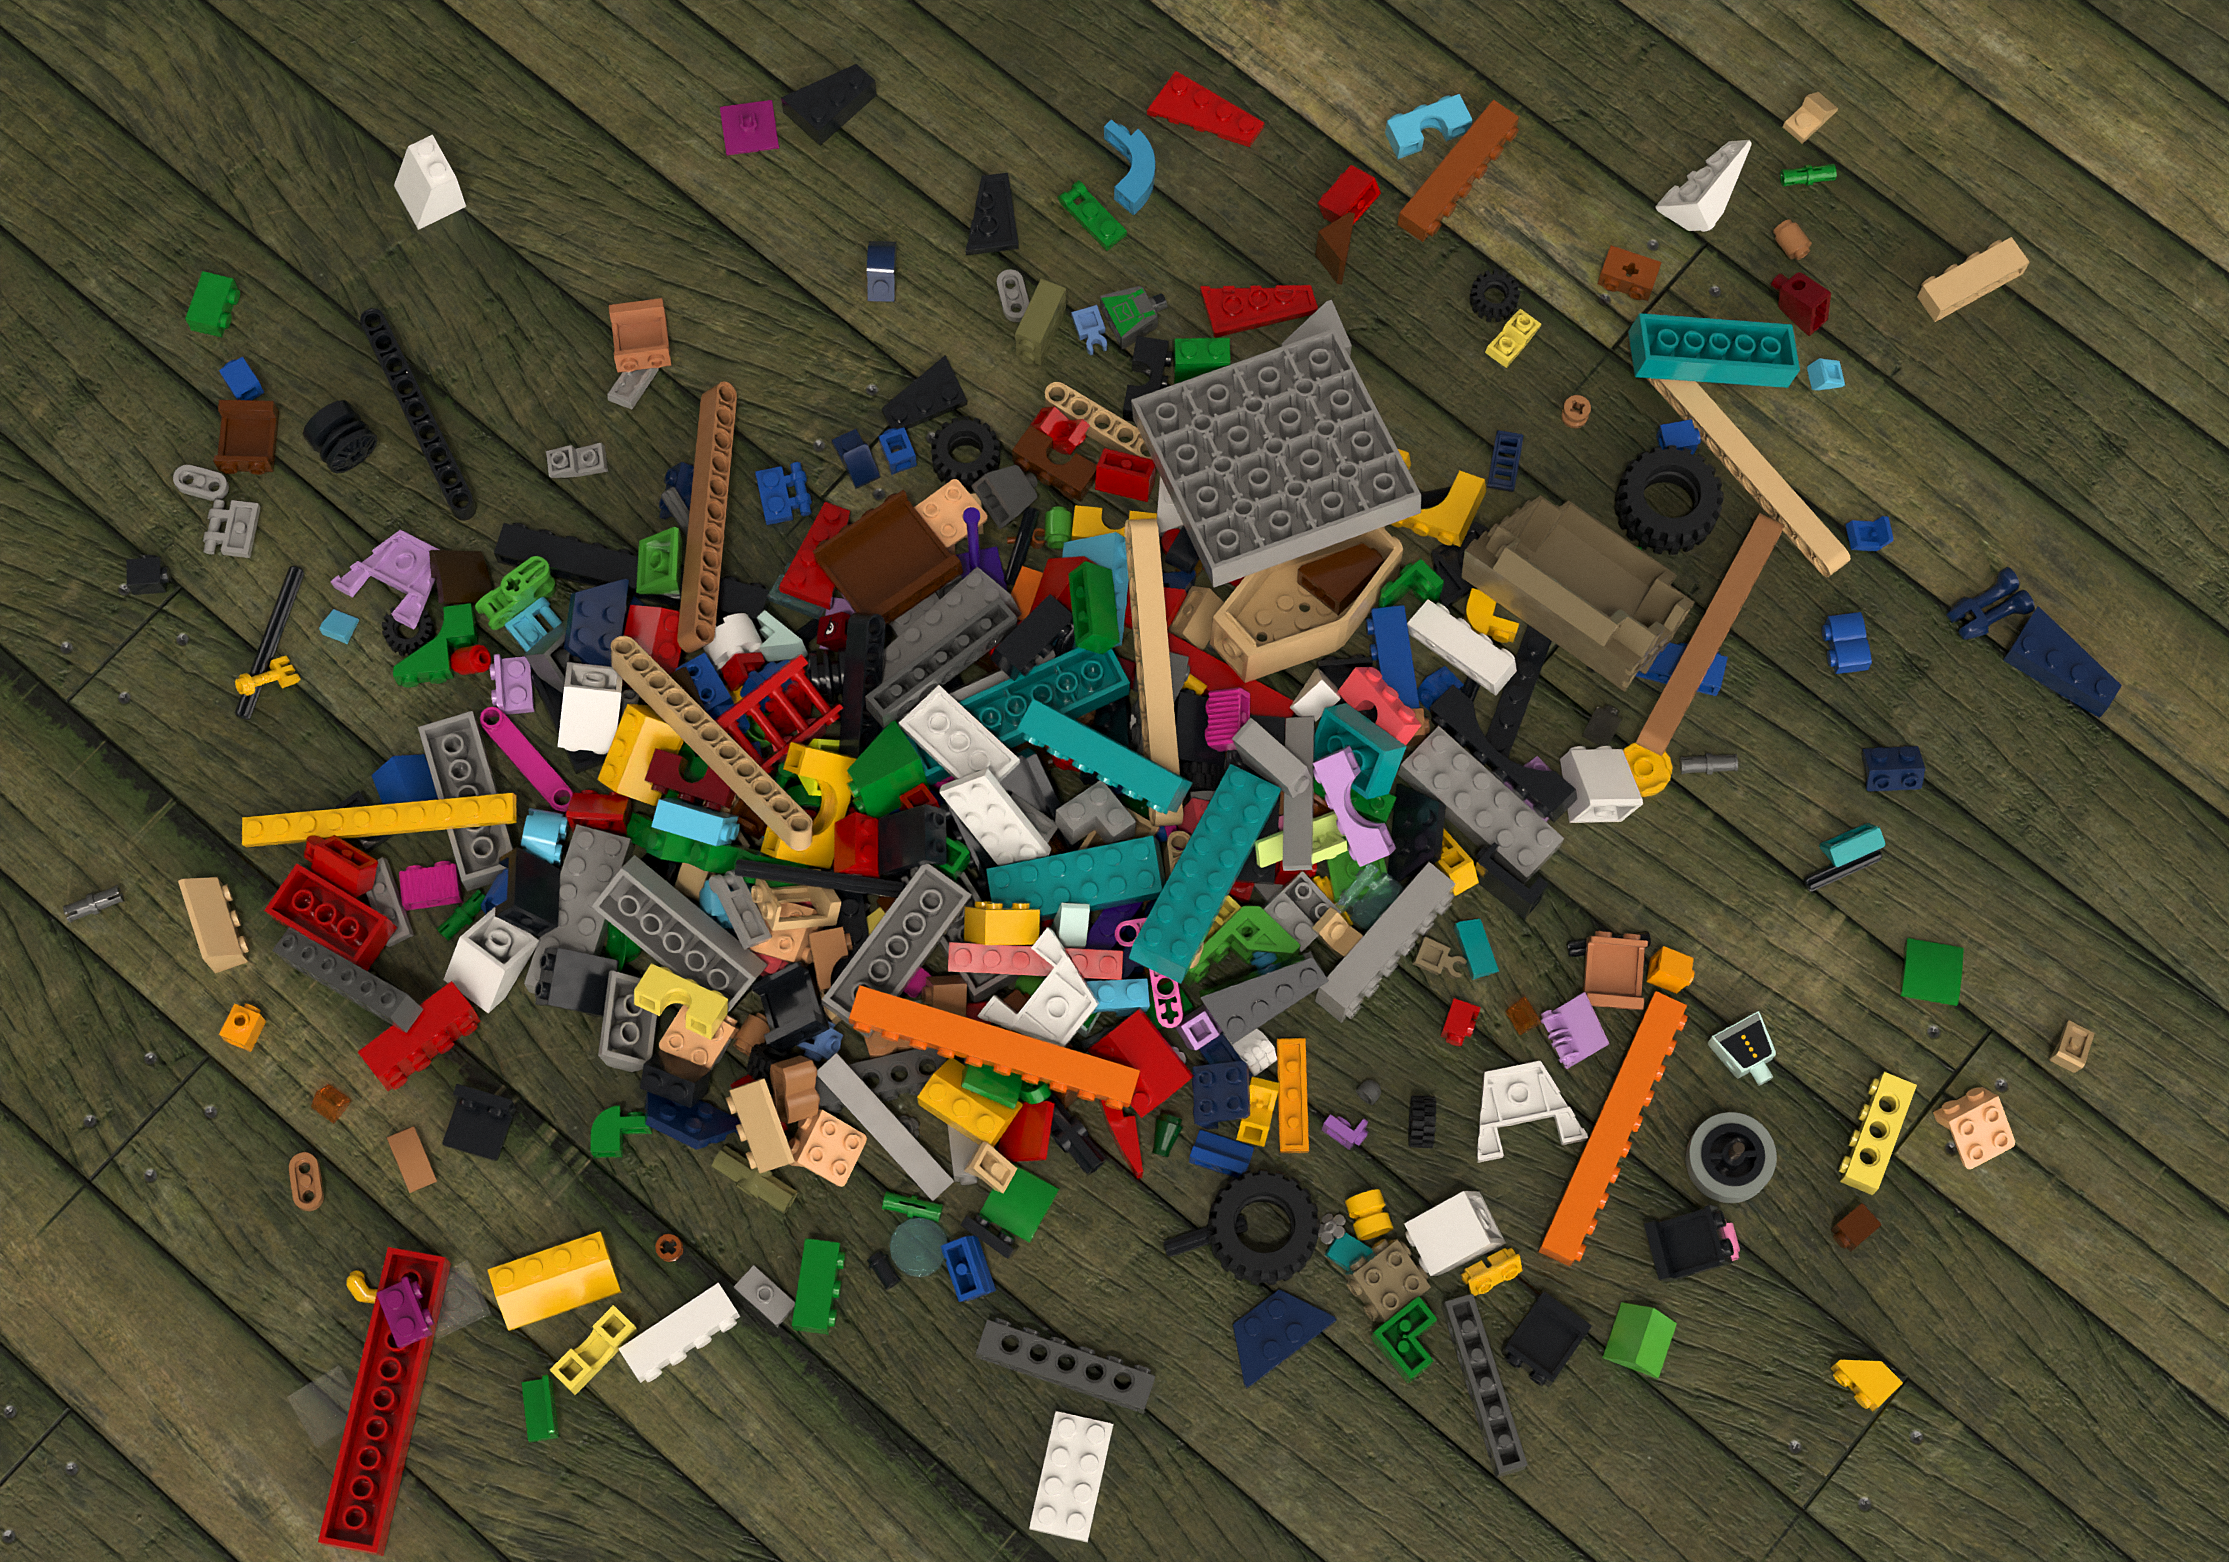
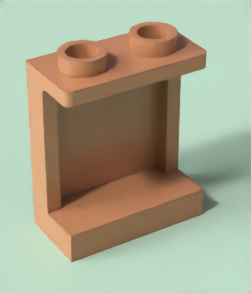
[609,298,671,373]
[1583,931,1648,1010]

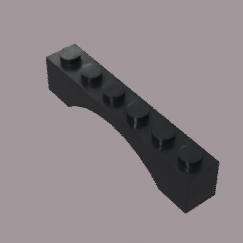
[1429,685,1577,822]

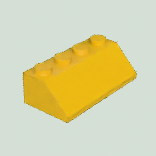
[487,1231,622,1331]

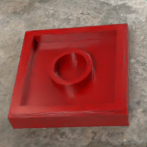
[998,1101,1054,1162]

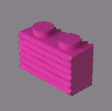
[1205,688,1250,752]
[399,861,463,911]

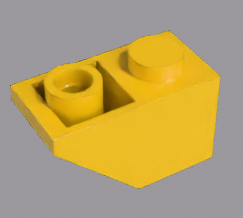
[1830,1360,1903,1411]

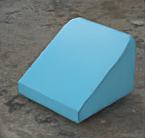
[1807,358,1845,390]
[319,609,359,644]

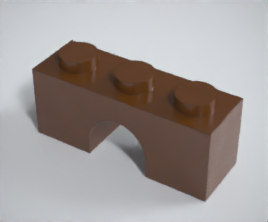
[1012,425,1097,502]

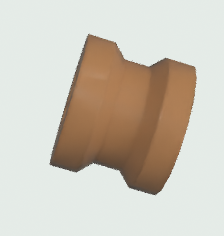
[1561,395,1591,429]

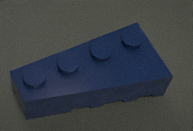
[2003,606,2122,718]

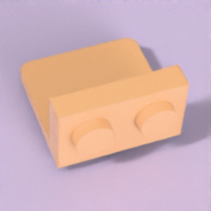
[914,479,987,555]
[748,902,824,966]
[659,1005,740,1069]
[1933,1087,2015,1169]
[788,1110,867,1186]

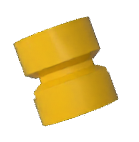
[1345,1189,1394,1241]

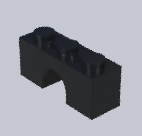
[1123,336,1173,422]

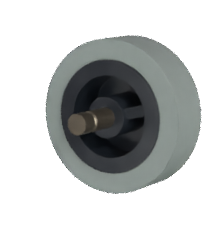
[1685,1112,1777,1203]

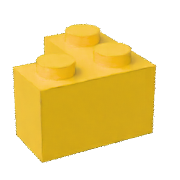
[964,901,1040,945]

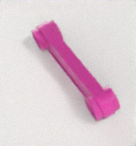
[480,707,573,815]

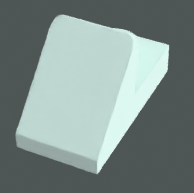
[757,610,808,662]
[1051,903,1090,949]

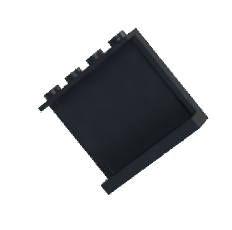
[939,748,1080,897]

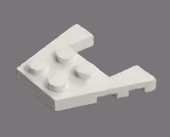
[978,927,1099,1047]
[1476,1061,1588,1163]

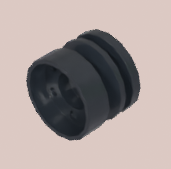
[303,400,378,474]
[807,647,846,709]

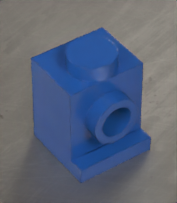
[879,427,917,475]

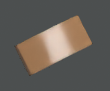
[386,1126,437,1193]

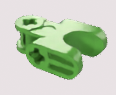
[475,556,556,630]

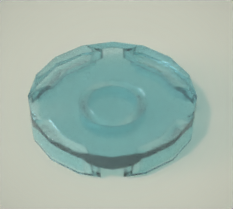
[889,1218,947,1277]

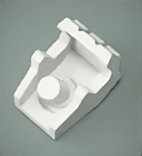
[1223,1029,1277,1077]

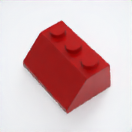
[622,605,682,690]
[1088,1008,1194,1118]

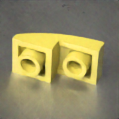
[1485,309,1541,368]

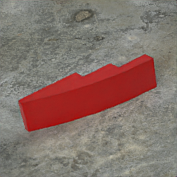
[1098,1099,1143,1179]

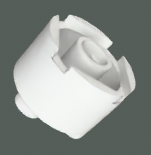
[703,613,763,675]

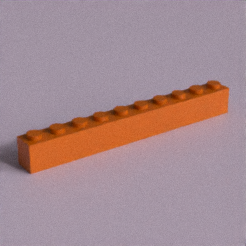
[849,985,1140,1110]
[1538,991,1688,1267]

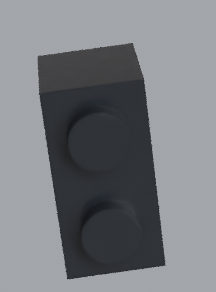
[640,1050,711,1108]

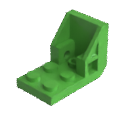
[1183,906,1301,987]

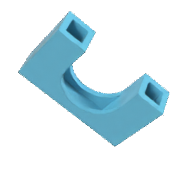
[1053,532,1129,650]

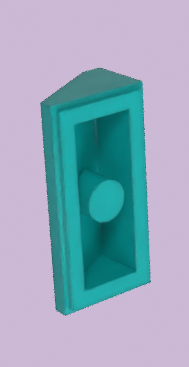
[1819,823,1885,867]
[1453,919,1499,980]

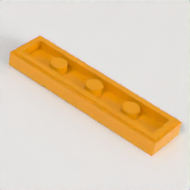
[1276,1038,1309,1153]

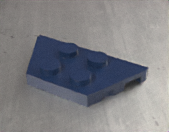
[564,579,629,667]
[645,1091,740,1150]
[1232,1289,1336,1389]

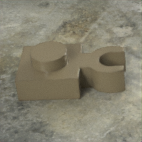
[1412,937,1467,979]

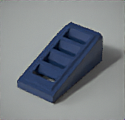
[1487,430,1524,492]

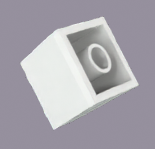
[394,135,466,230]
[558,662,623,754]
[1560,746,1643,823]
[444,907,539,1013]
[1404,1191,1506,1276]

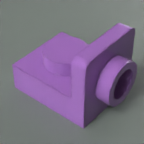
[1322,1114,1369,1150]

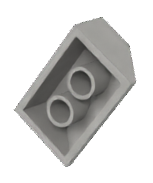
[598,971,657,1072]

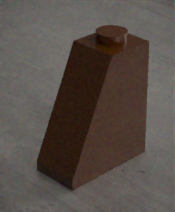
[1297,543,1384,616]

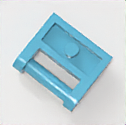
[505,597,562,652]

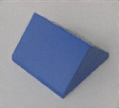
[371,754,438,805]

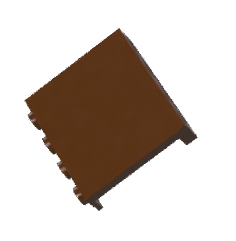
[813,489,964,626]

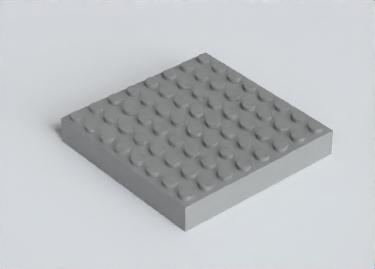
[1131,328,1421,588]

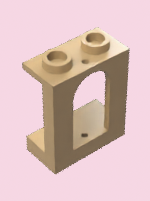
[751,869,841,931]

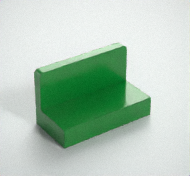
[521,1374,559,1443]

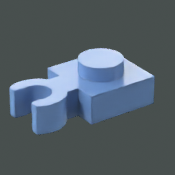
[1071,305,1107,355]

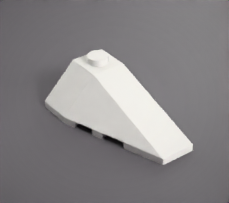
[1656,140,1752,232]

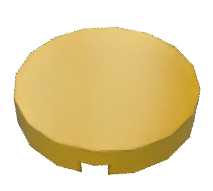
[1623,742,1672,797]

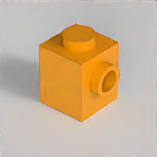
[1646,946,1695,994]
[219,1003,266,1052]

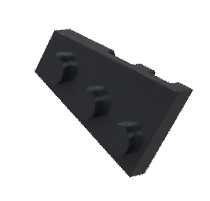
[965,173,1019,255]
[882,355,967,430]

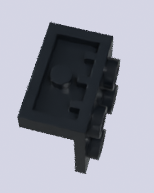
[442,1084,516,1161]

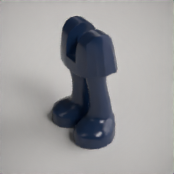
[1947,567,2035,640]

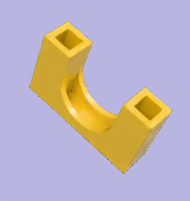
[1390,449,1486,547]
[760,742,857,870]

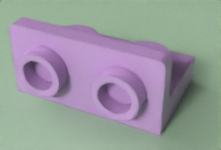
[490,654,535,715]

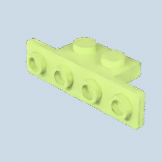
[1255,811,1348,868]

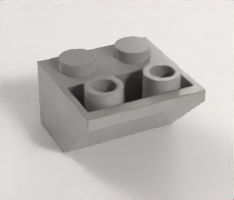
[1261,871,1342,952]

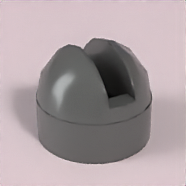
[1355,1080,1381,1105]

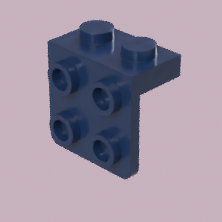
[1192,1061,1250,1130]

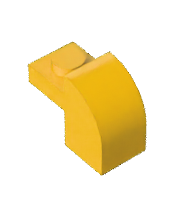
[1464,588,1519,643]
[1236,1077,1280,1147]

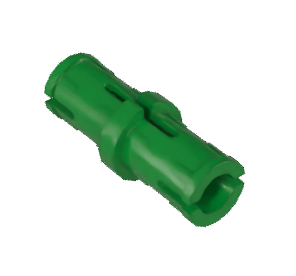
[1780,163,1837,187]
[436,889,485,942]
[882,1191,943,1222]

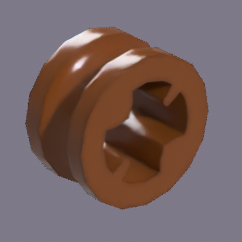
[655,1234,684,1262]

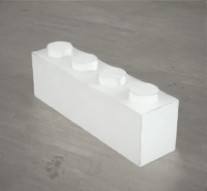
[1407,599,1517,696]
[619,1283,740,1383]

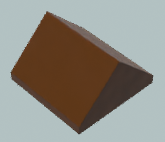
[1315,212,1355,285]

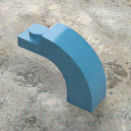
[1104,120,1155,216]

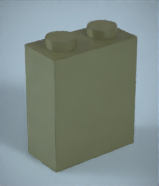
[1015,279,1066,366]

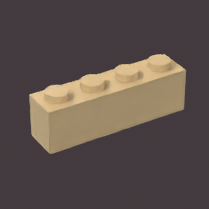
[1917,237,2030,322]

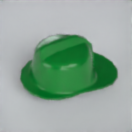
[605,922,642,972]

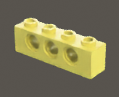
[1839,1072,1917,1195]

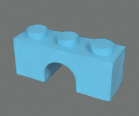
[1385,94,1472,159]
[1086,979,1150,1017]

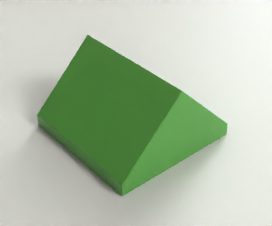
[636,527,683,595]
[1602,1302,1677,1379]

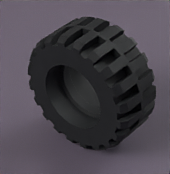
[1614,445,1724,555]
[1207,1169,1320,1286]

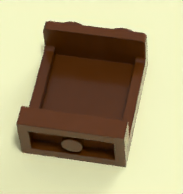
[213,400,279,475]

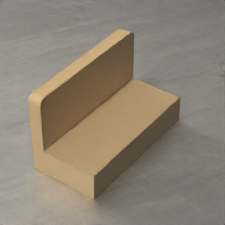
[1167,586,1224,651]

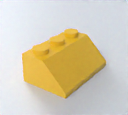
[597,704,684,806]
[917,1059,1023,1148]

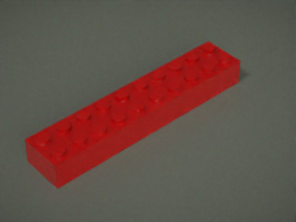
[318,1247,451,1556]

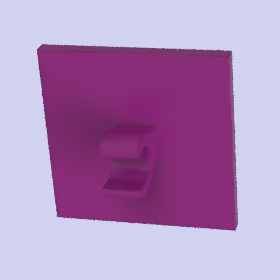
[720,100,779,156]

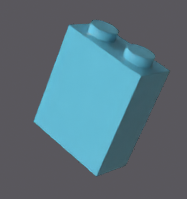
[651,797,740,846]

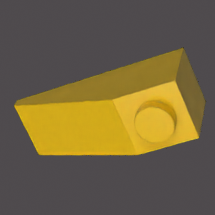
[1433,829,1479,896]

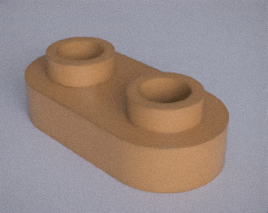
[289,1152,324,1211]

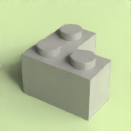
[1055,781,1136,845]

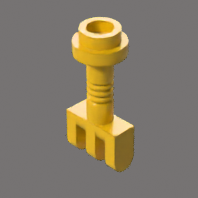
[235,656,301,696]

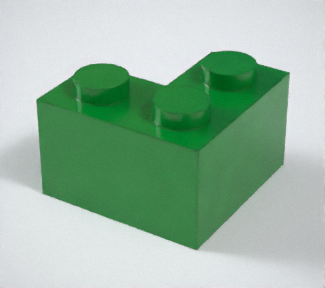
[1371,1296,1437,1384]

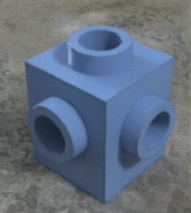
[797,1021,843,1062]

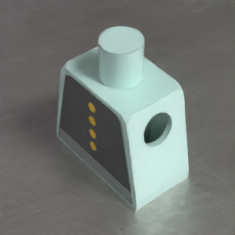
[1707,1011,1776,1086]

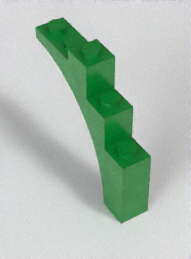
[626,813,810,887]

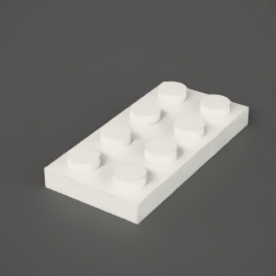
[899,685,1020,783]
[939,768,1051,866]
[1029,1411,1113,1543]

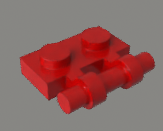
[764,681,812,744]

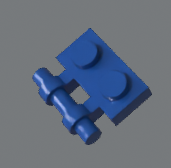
[755,462,812,525]

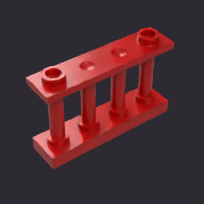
[714,654,843,774]

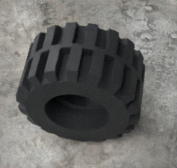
[931,416,1000,492]

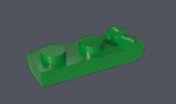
[1057,180,1127,251]

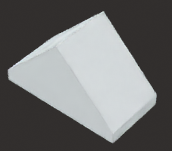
[1290,668,1341,722]

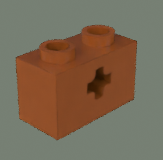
[1597,245,1662,301]

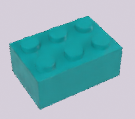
[1314,703,1407,800]

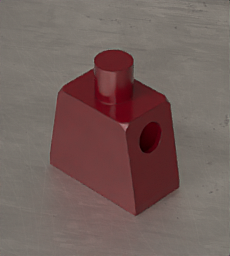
[1771,272,1831,336]

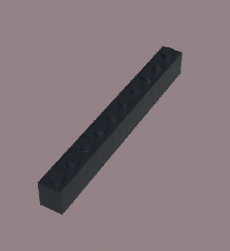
[494,523,771,629]

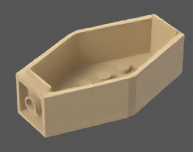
[1210,527,1403,683]

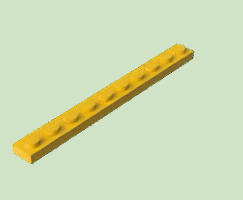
[242,793,517,847]

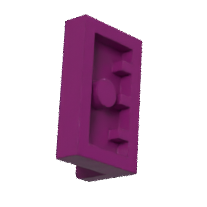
[376,1276,434,1349]

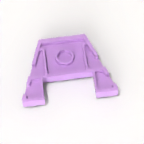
[331,530,439,630]

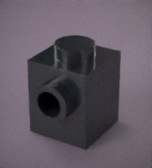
[126,555,171,595]

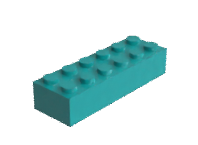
[1628,313,1800,388]
[1017,699,1193,815]
[986,836,1166,922]

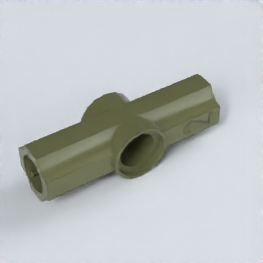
[711,1146,798,1214]

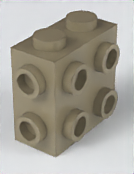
[1344,1239,1431,1323]

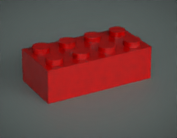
[264,863,397,971]
[358,981,481,1091]

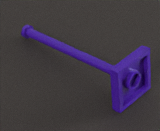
[956,507,1008,592]

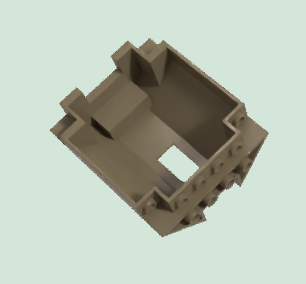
[1462,495,1695,692]

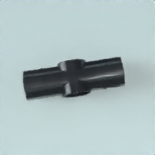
[1044,1093,1107,1176]

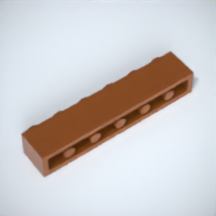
[1397,99,1519,242]

